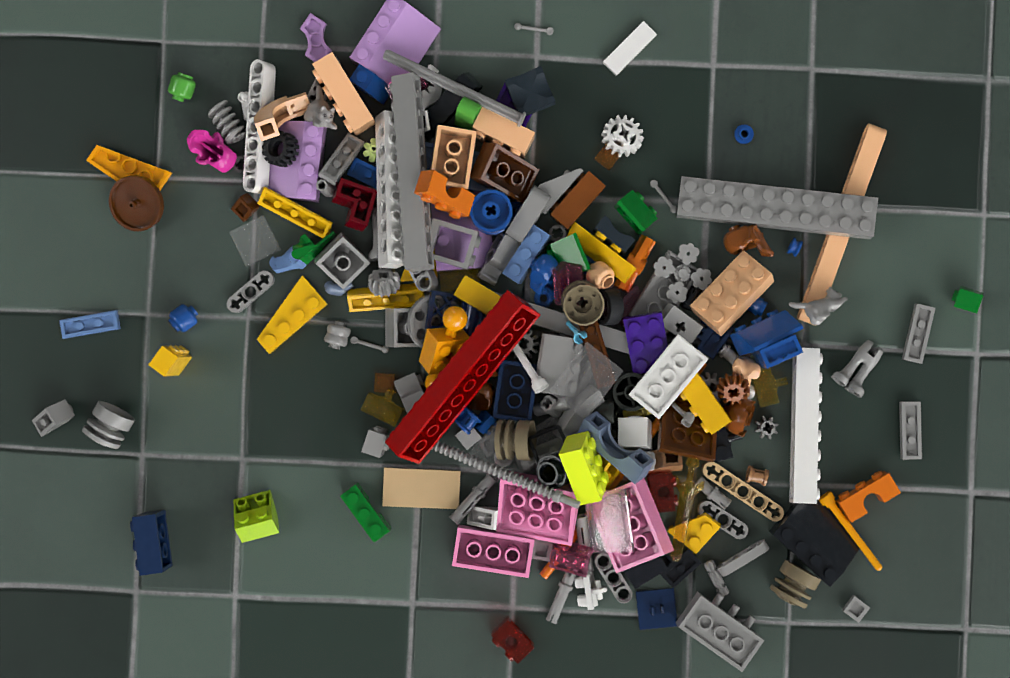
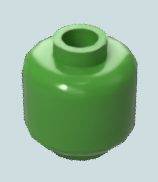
[168,72,196,102]

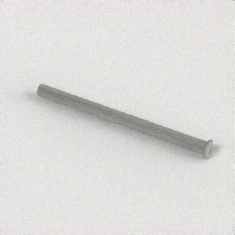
[383,50,526,127]

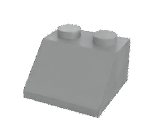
[314,232,370,289]

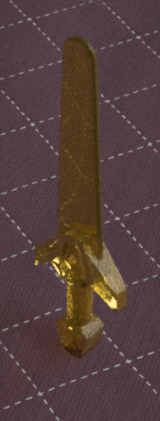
[671,457,705,562]

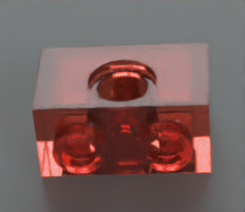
[647,472,678,513]
[491,617,535,664]

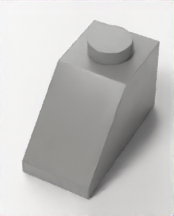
[32,399,75,437]

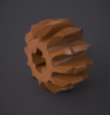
[716,372,750,406]

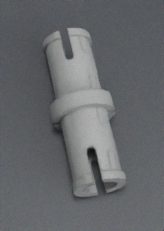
[694,476,732,510]

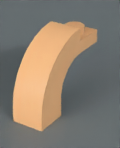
[254,92,310,141]

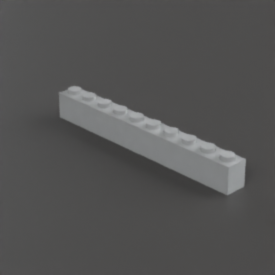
[390,72,434,272]

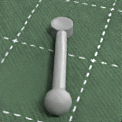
[514,23,554,35]
[650,180,677,213]
[350,336,389,353]

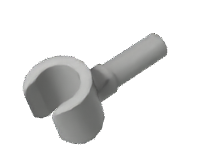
[671,402,695,428]

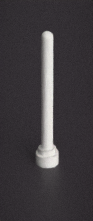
[513,344,549,393]

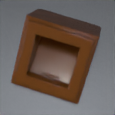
[231,193,260,222]

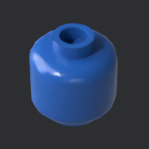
[168,304,198,332]

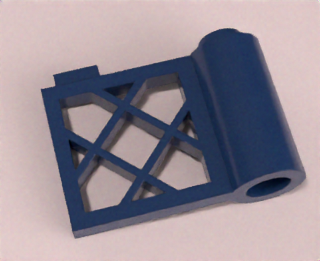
[425,290,483,337]

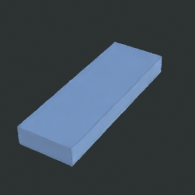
[59,310,121,339]

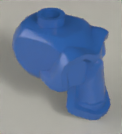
[529,254,567,300]

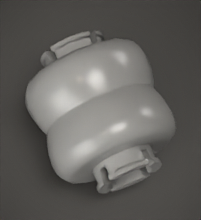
[324,321,351,350]

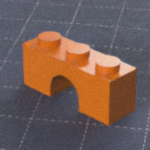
[414,170,475,219]
[836,471,901,523]

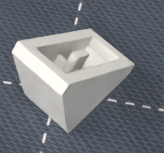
[467,505,498,530]

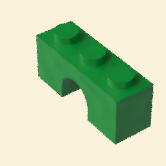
[340,483,392,543]

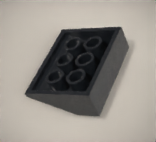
[769,500,860,587]

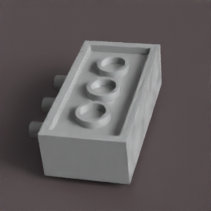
[676,591,765,672]

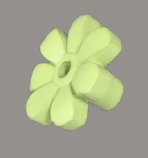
[363,138,376,163]

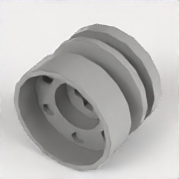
[82,401,135,449]

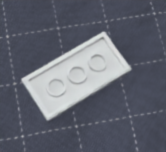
[628,334,709,419]

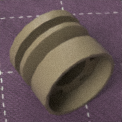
[561,280,604,326]
[494,419,537,461]
[769,559,821,609]

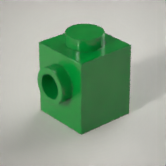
[952,286,984,314]

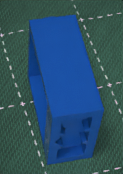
[752,334,803,369]

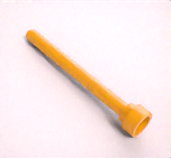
[819,491,882,571]

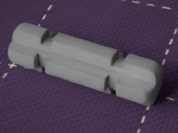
[704,560,729,596]

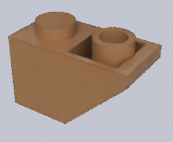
[648,450,683,473]

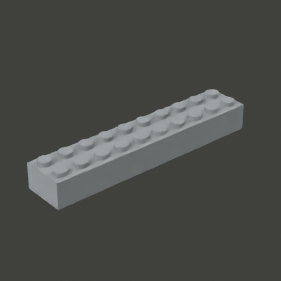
[676,176,878,239]

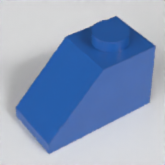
[349,64,391,105]

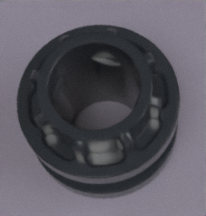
[536,452,570,489]

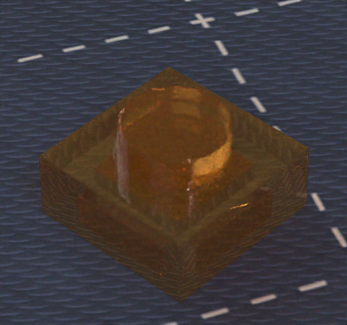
[595,143,620,171]
[374,373,395,393]

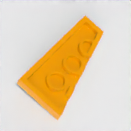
[86,145,172,191]

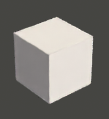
[618,416,652,450]

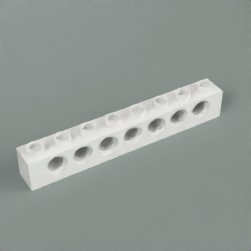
[375,110,404,269]

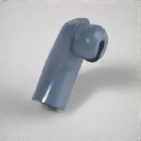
[324,281,354,296]

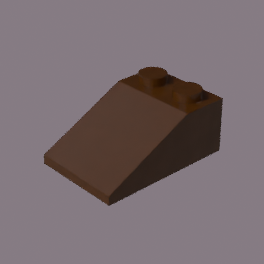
[470,142,539,204]

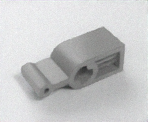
[477,233,520,286]

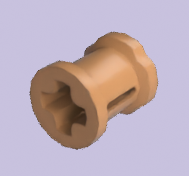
[745,465,769,486]

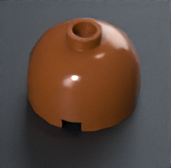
[723,398,756,437]

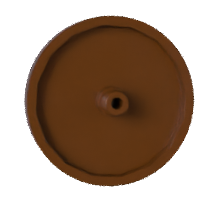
[109,175,164,231]

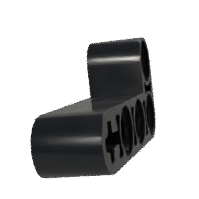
[423,72,483,141]

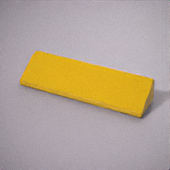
[257,187,333,238]
[566,222,637,284]
[454,275,501,315]
[347,283,425,312]

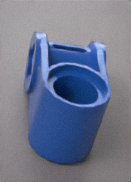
[455,406,482,435]

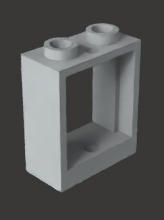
[431,218,482,270]

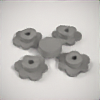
[653,243,712,303]

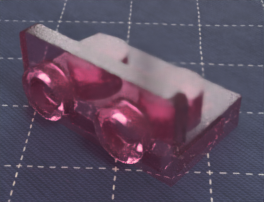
[549,543,593,577]

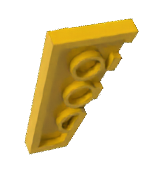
[257,275,328,354]

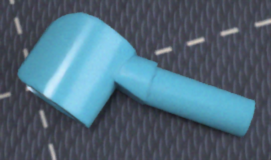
[566,321,587,344]

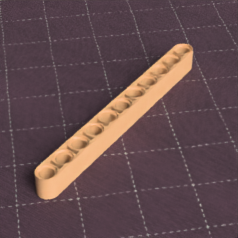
[797,123,887,326]

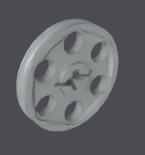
[407,294,459,348]

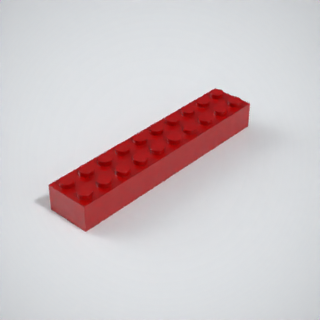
[385,290,541,464]

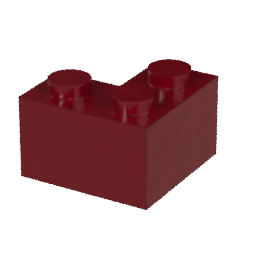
[331,178,377,232]

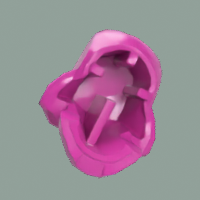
[187,130,237,173]

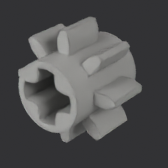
[754,416,779,439]

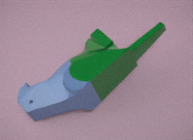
[269,231,336,273]

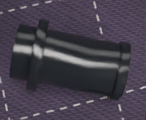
[681,285,702,311]

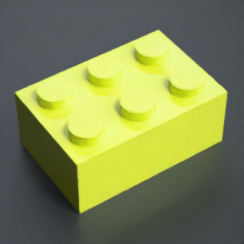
[559,431,609,505]

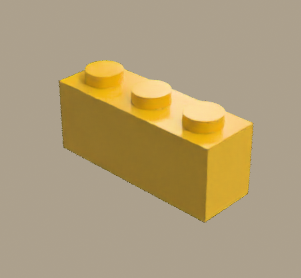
[148,345,192,377]
[679,373,732,435]

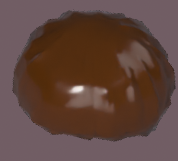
[468,382,495,411]

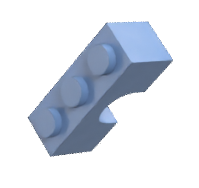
[502,225,552,284]

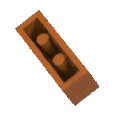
[550,171,606,231]

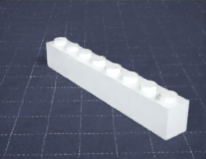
[789,348,823,504]

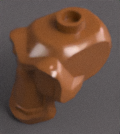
[723,224,774,257]

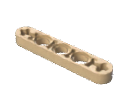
[702,461,784,521]

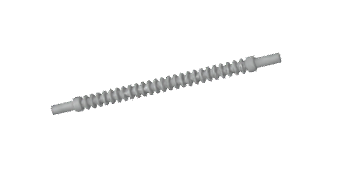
[431,440,581,509]

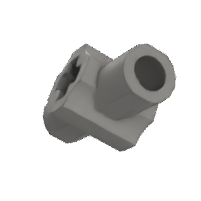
[533,395,572,418]

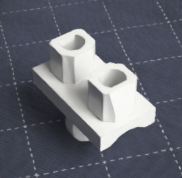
[574,571,607,610]

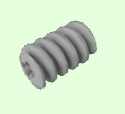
[208,100,246,144]

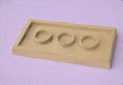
[382,467,461,509]

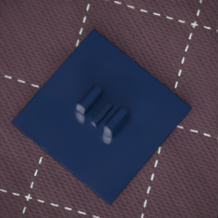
[636,588,677,630]

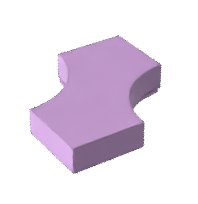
[300,13,332,62]

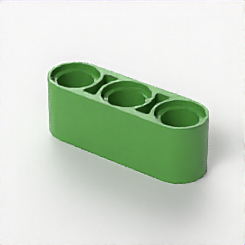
[454,96,482,131]

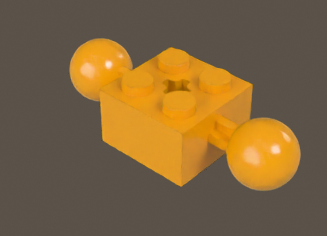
[419,306,469,389]

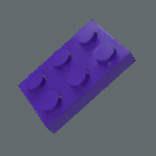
[623,311,668,374]

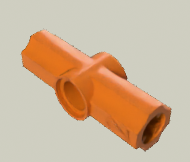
[614,235,656,293]

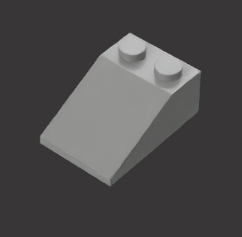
[385,308,442,347]

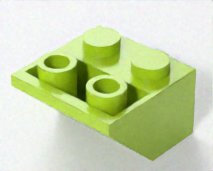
[233,490,279,543]

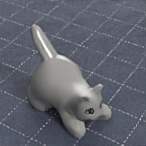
[304,85,337,129]
[789,287,848,325]

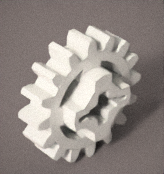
[601,115,644,157]

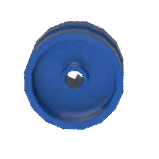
[470,190,513,235]

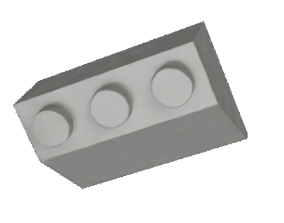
[533,333,583,397]

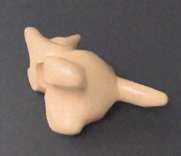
[732,353,761,397]

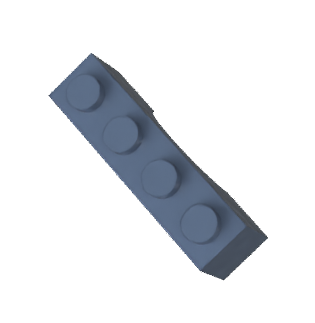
[577,411,655,484]

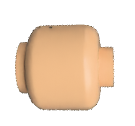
[586,261,615,290]

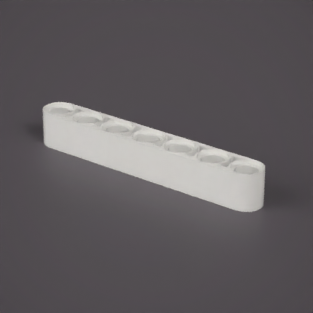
[243,59,276,194]

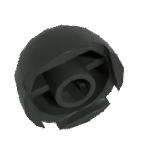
[612,373,643,411]
[594,399,623,438]

